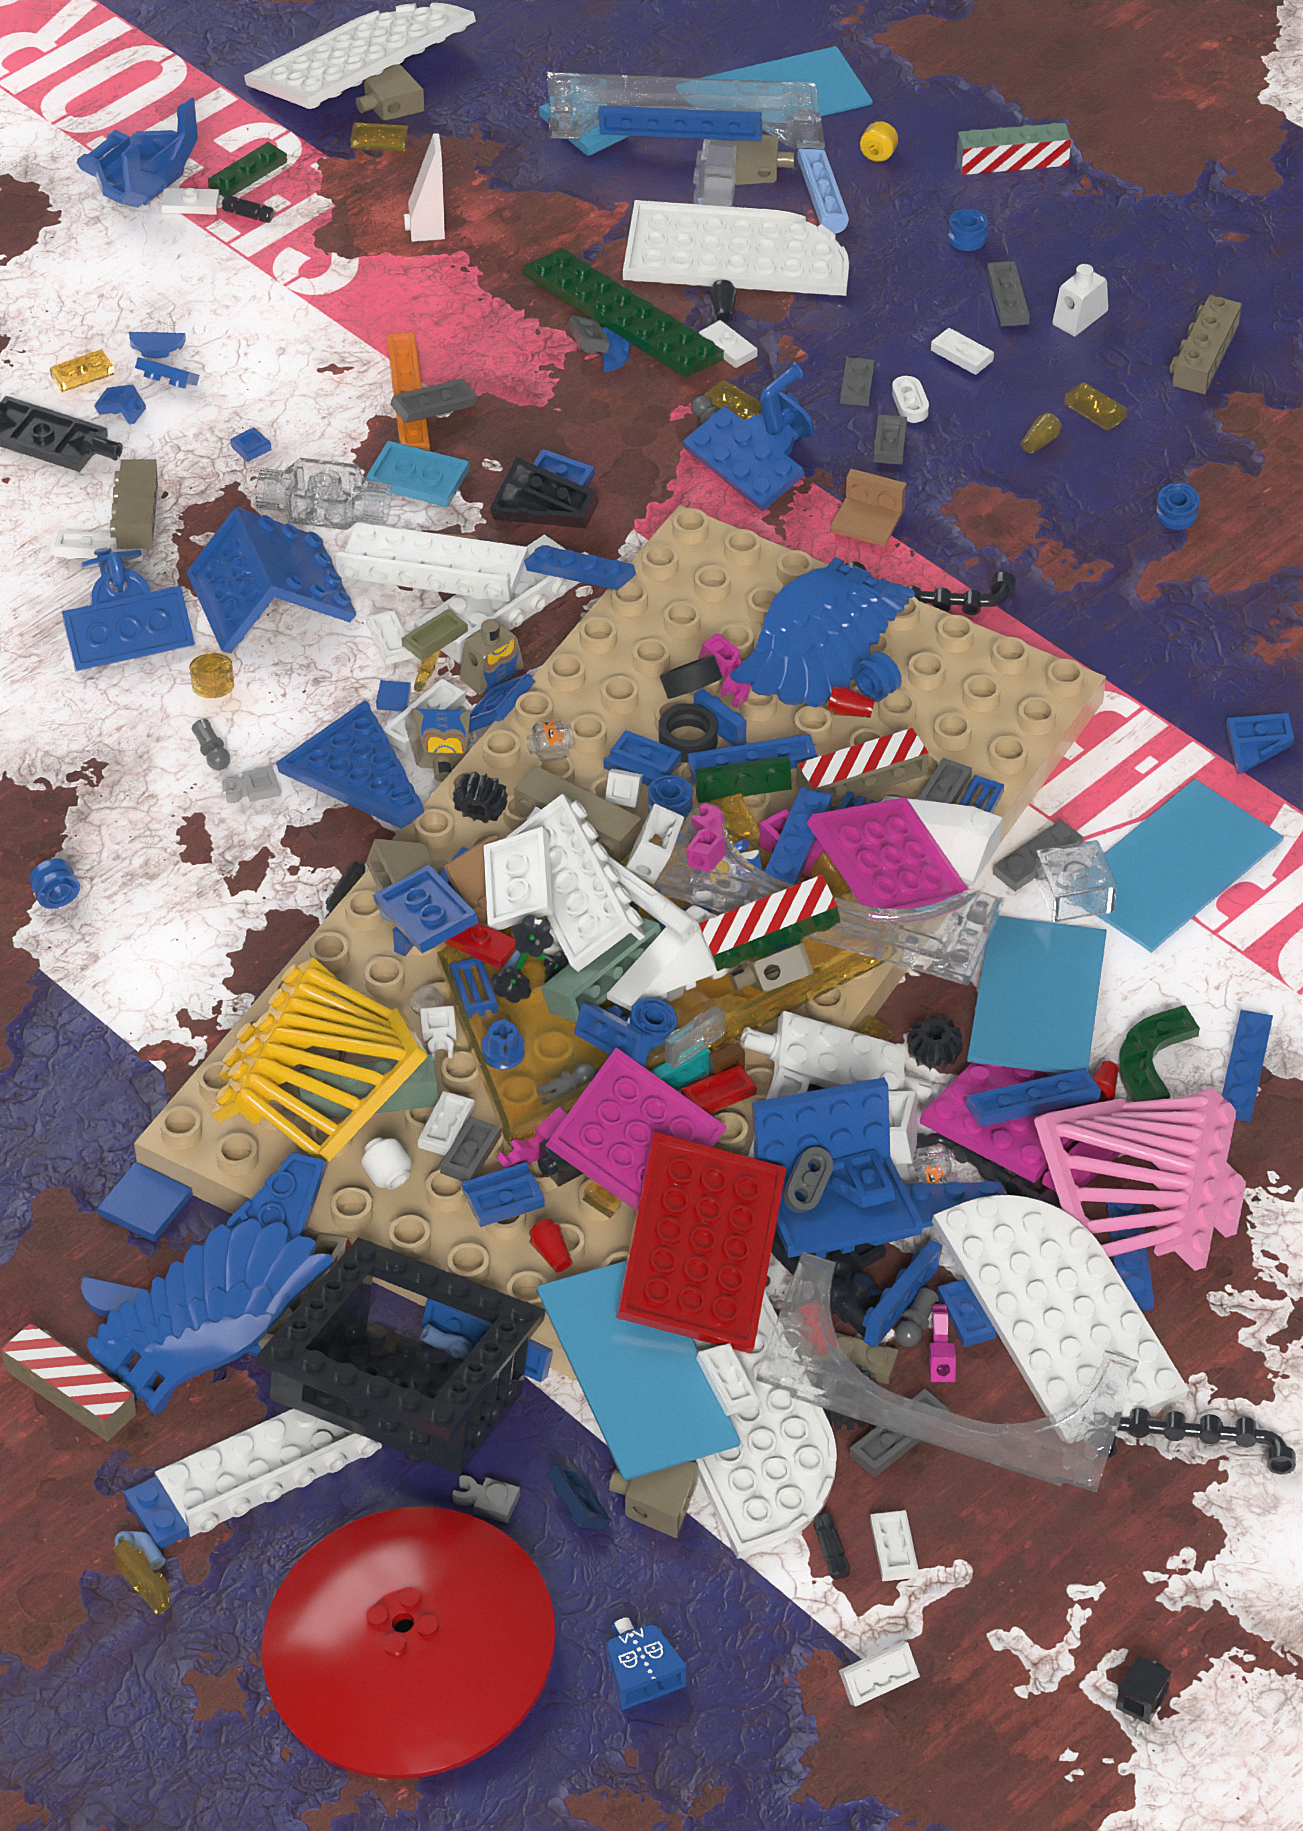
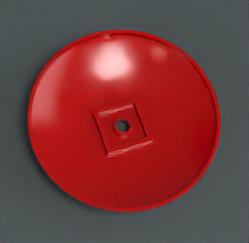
[262,1507,556,1779]

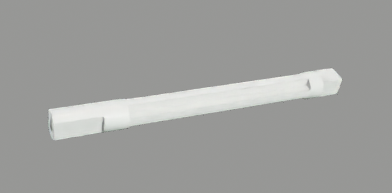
[527,807,699,940]

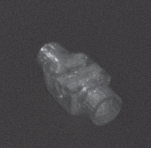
[255,457,392,530]

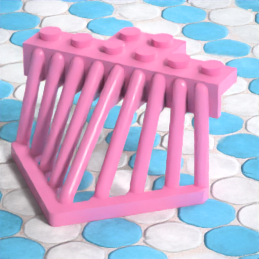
[1034,1087,1246,1271]

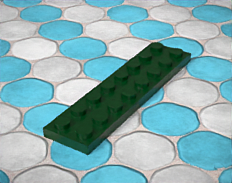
[522,249,725,378]

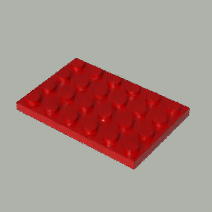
[615,1132,786,1354]

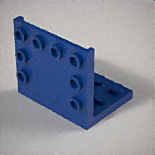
[186,507,357,654]
[752,1077,922,1258]

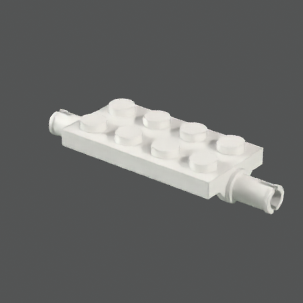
[740,1011,932,1102]

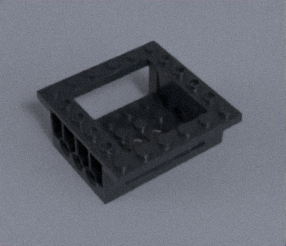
[257,1237,546,1475]

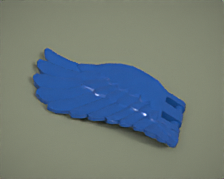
[729,557,915,707]
[87,1218,334,1415]

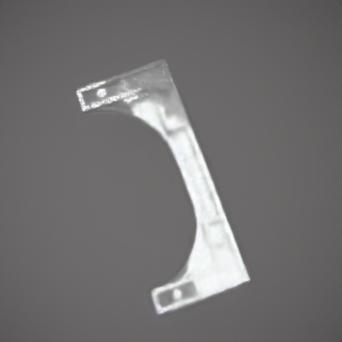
[547,72,825,149]
[654,807,1005,986]
[756,1252,1139,1493]

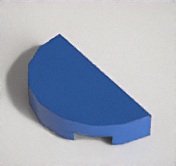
[601,327,631,372]
[129,332,186,359]
[81,1277,148,1318]

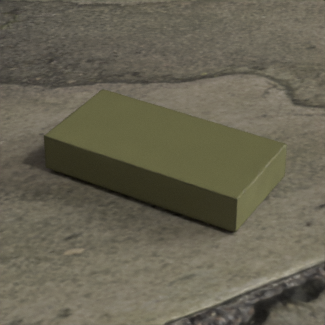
[401,609,468,661]

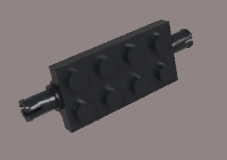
[0,396,123,472]
[771,1229,882,1339]

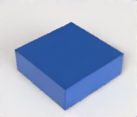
[230,427,271,462]
[376,680,411,711]

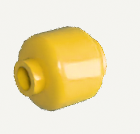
[860,121,898,162]

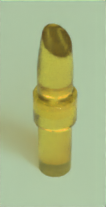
[414,650,441,692]

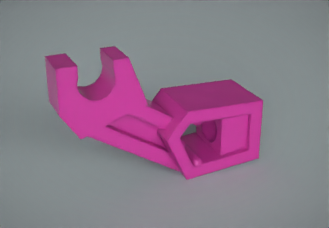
[698,633,751,708]
[686,803,727,872]
[496,1106,568,1168]
[929,1304,956,1382]

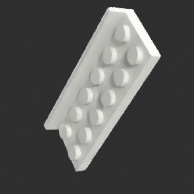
[335,522,529,602]
[414,535,589,665]
[507,794,645,972]
[155,1408,382,1537]

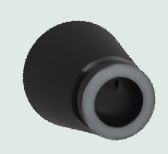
[709,280,737,323]

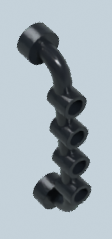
[845,561,1016,615]
[913,1133,1062,1210]
[1088,1408,1296,1475]

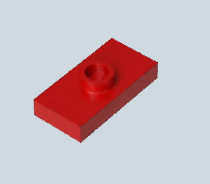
[445,923,516,969]
[681,1064,757,1114]

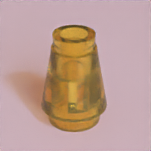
[1021,412,1062,454]

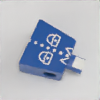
[606,1618,686,1711]

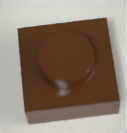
[709,1043,745,1077]

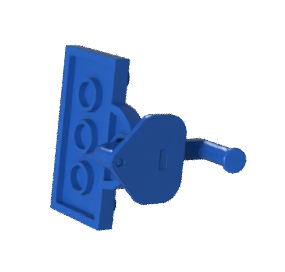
[682,363,815,512]
[61,547,195,672]

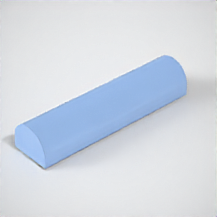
[797,149,849,234]

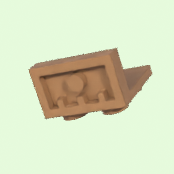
[830,469,907,546]
[444,835,499,923]

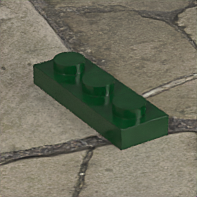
[208,142,287,198]
[694,756,792,803]

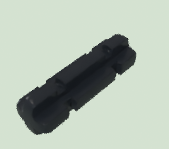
[222,195,274,223]
[325,861,366,912]
[813,1513,850,1580]

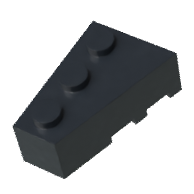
[490,457,599,529]

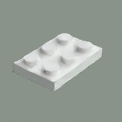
[484,826,553,931]

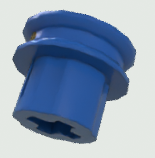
[481,1020,525,1070]

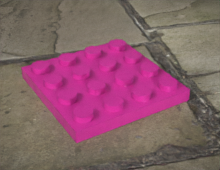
[807,797,973,923]
[545,1048,727,1211]
[920,1062,1100,1183]

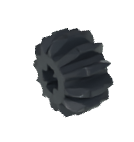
[453,771,508,824]
[907,1015,963,1071]

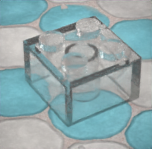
[693,139,737,207]
[1034,840,1117,923]

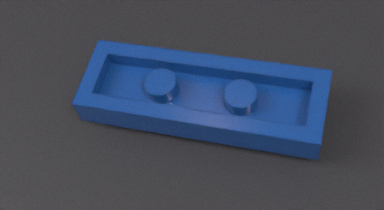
[574,1002,652,1067]

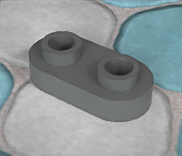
[783,1147,833,1213]

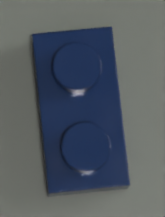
[546,1464,612,1530]

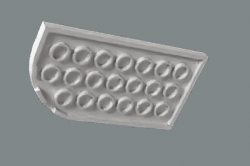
[244,3,476,109]
[623,200,849,296]
[932,1195,1189,1448]
[692,1290,837,1559]

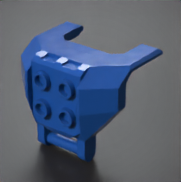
[77,97,198,208]

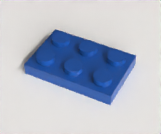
[373,865,479,953]

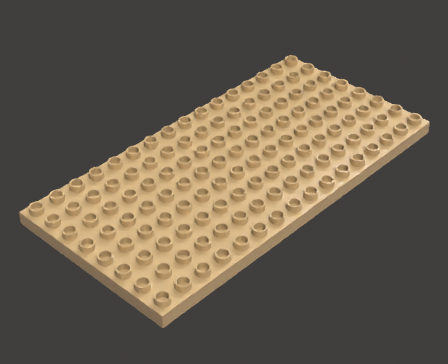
[134,505,1106,1381]

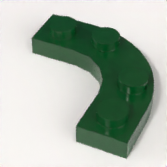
[1118,1005,1200,1102]

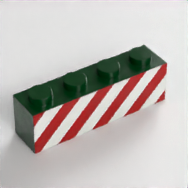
[699,874,841,971]

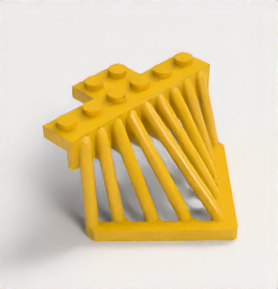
[210,957,428,1163]

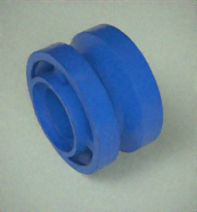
[948,209,988,251]
[1156,483,1199,530]
[853,651,902,702]
[648,775,693,822]
[29,858,80,909]
[627,998,677,1052]

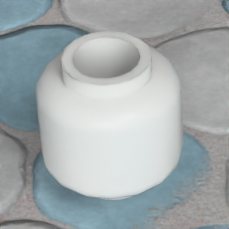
[361,1137,412,1190]

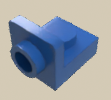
[94,385,146,424]

